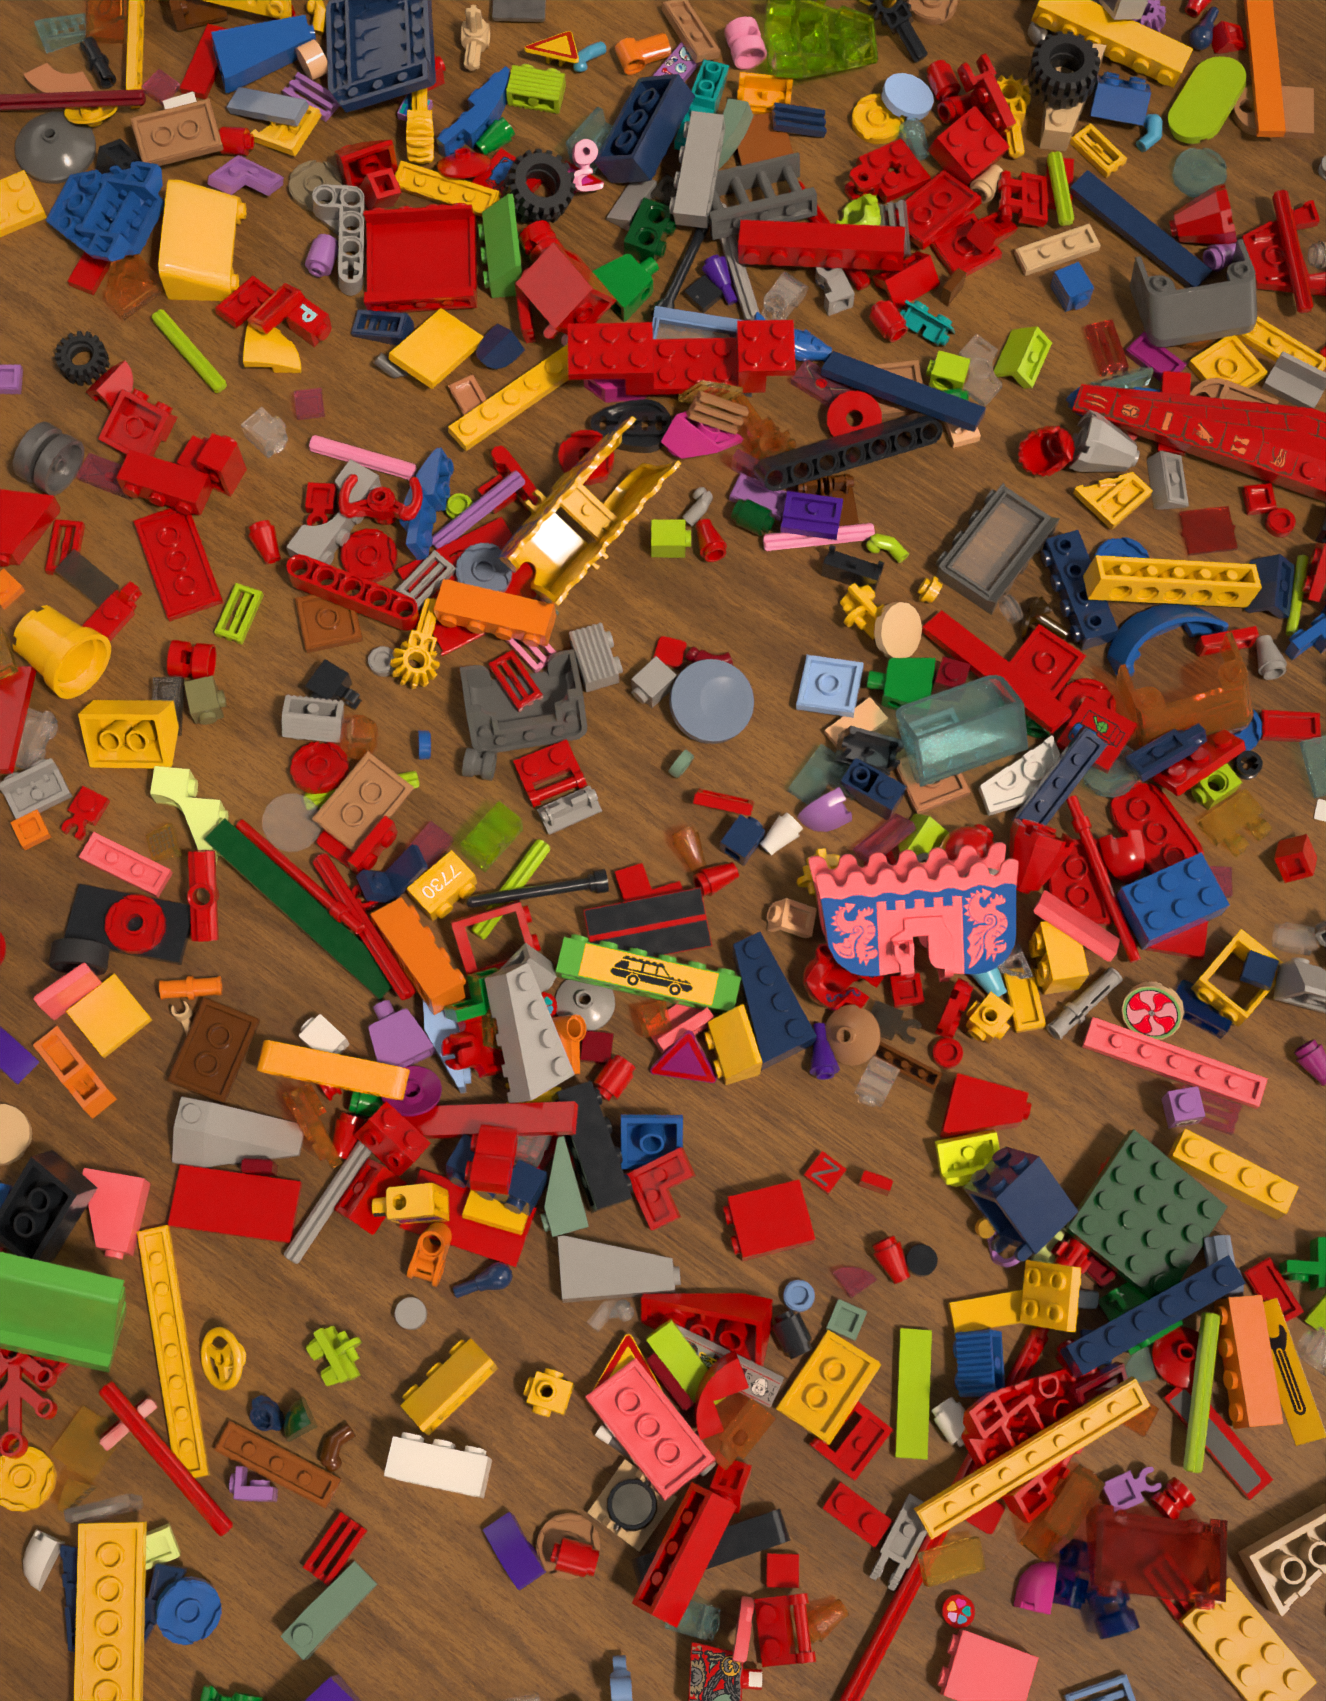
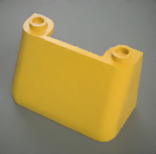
[158,179,247,301]

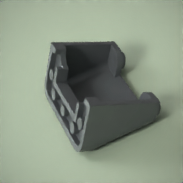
[460,649,587,754]

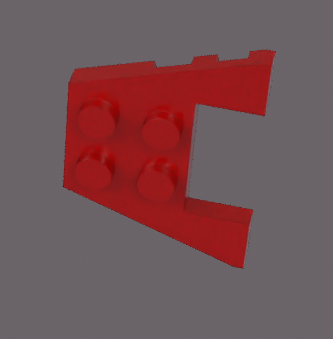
[1241,200,1326,296]

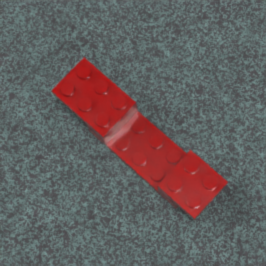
[568,320,796,395]

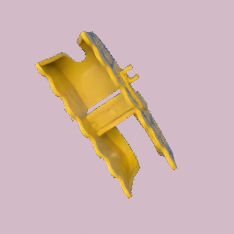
[498,416,681,606]

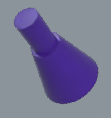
[702,255,738,305]
[810,1023,840,1080]

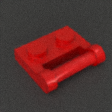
[513,739,587,808]
[809,1401,893,1481]
[754,1593,816,1667]

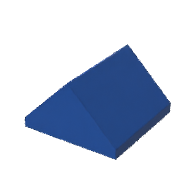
[621,1115,683,1169]

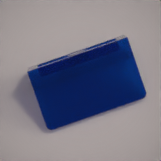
[1176,979,1232,1039]

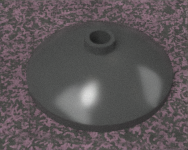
[15,111,96,184]

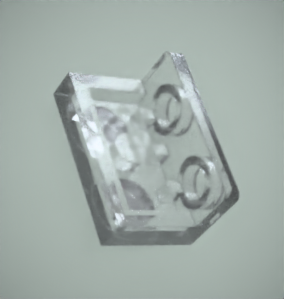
[15,708,58,770]

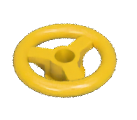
[201,1327,246,1391]

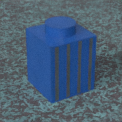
[1050,261,1094,312]

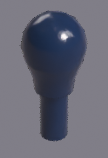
[1189,7,1219,50]
[453,1262,513,1298]

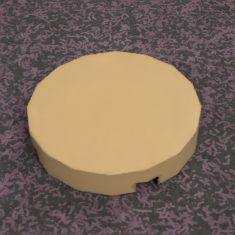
[874,602,922,659]
[0,1104,32,1166]

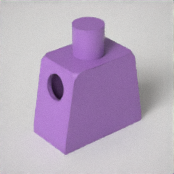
[368,1000,437,1068]

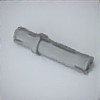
[1046,967,1123,1040]

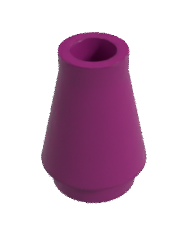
[1294,1039,1326,1086]

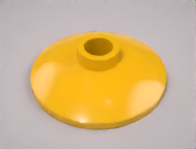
[64,107,118,127]

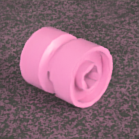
[724,16,767,69]

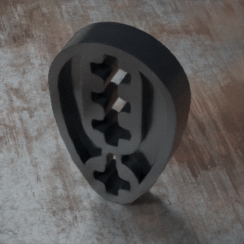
[591,399,671,453]

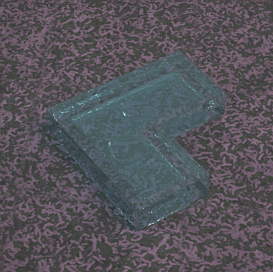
[788,744,854,805]

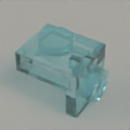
[665,1600,721,1642]

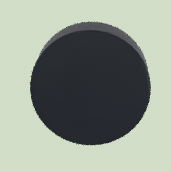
[906,1244,938,1277]

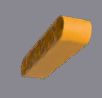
[257,1040,410,1101]

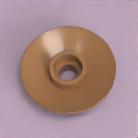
[825,1005,881,1066]

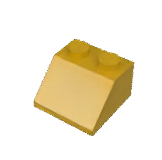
[703,1004,762,1085]

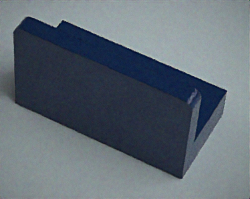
[1245,554,1295,619]

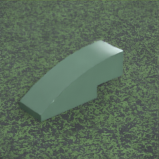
[718,98,753,170]

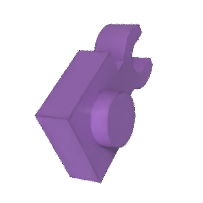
[1099,1467,1162,1515]

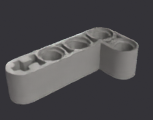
[312,184,364,296]

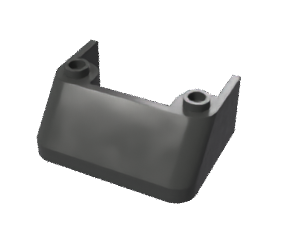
[1130,239,1258,347]

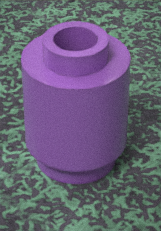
[305,234,339,277]

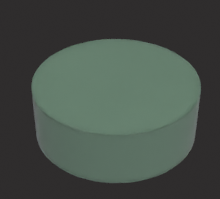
[668,749,694,778]

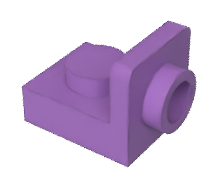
[229,1466,278,1502]

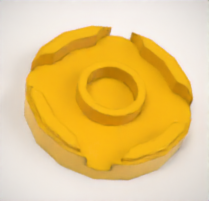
[851,93,905,144]
[0,1447,57,1512]

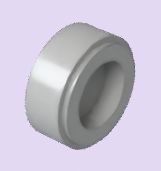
[368,646,396,677]
[395,1297,427,1330]

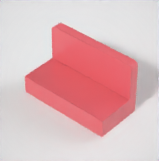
[645,1004,714,1055]

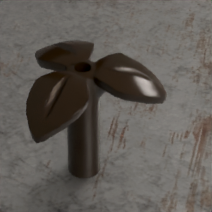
[1020,596,1069,641]

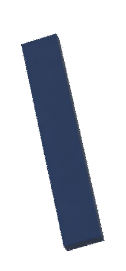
[1069,170,1213,288]
[821,351,986,432]

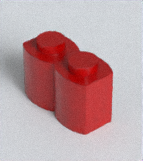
[465,1124,518,1195]

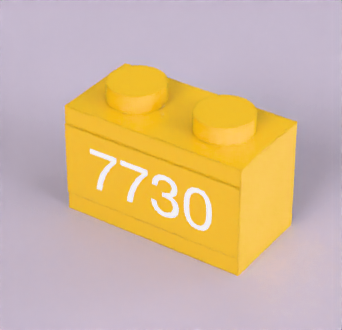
[407,850,477,922]

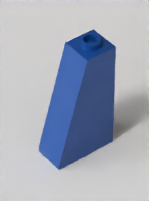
[211,15,316,93]

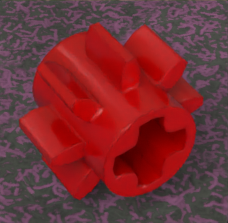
[1050,1238,1091,1275]

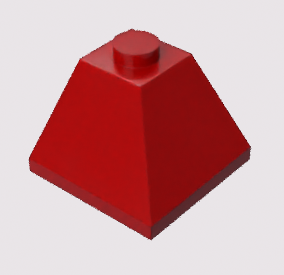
[334,139,398,188]

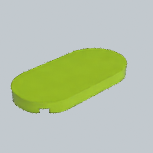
[1168,56,1246,144]

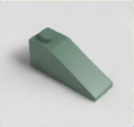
[540,1136,589,1237]
[280,1561,378,1660]

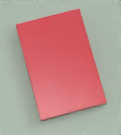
[1033,890,1120,962]

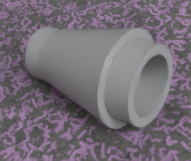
[1255,635,1287,680]

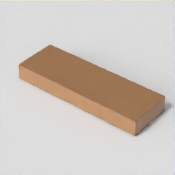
[661,0,720,63]

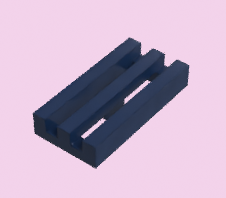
[772,102,827,138]

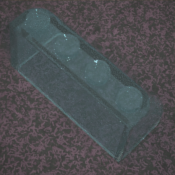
[896,675,1028,787]

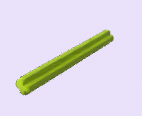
[1183,1312,1220,1473]

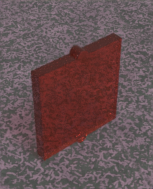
[1179,506,1238,556]

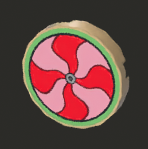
[1122,982,1184,1040]

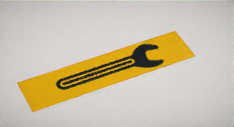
[1263,1298,1326,1446]

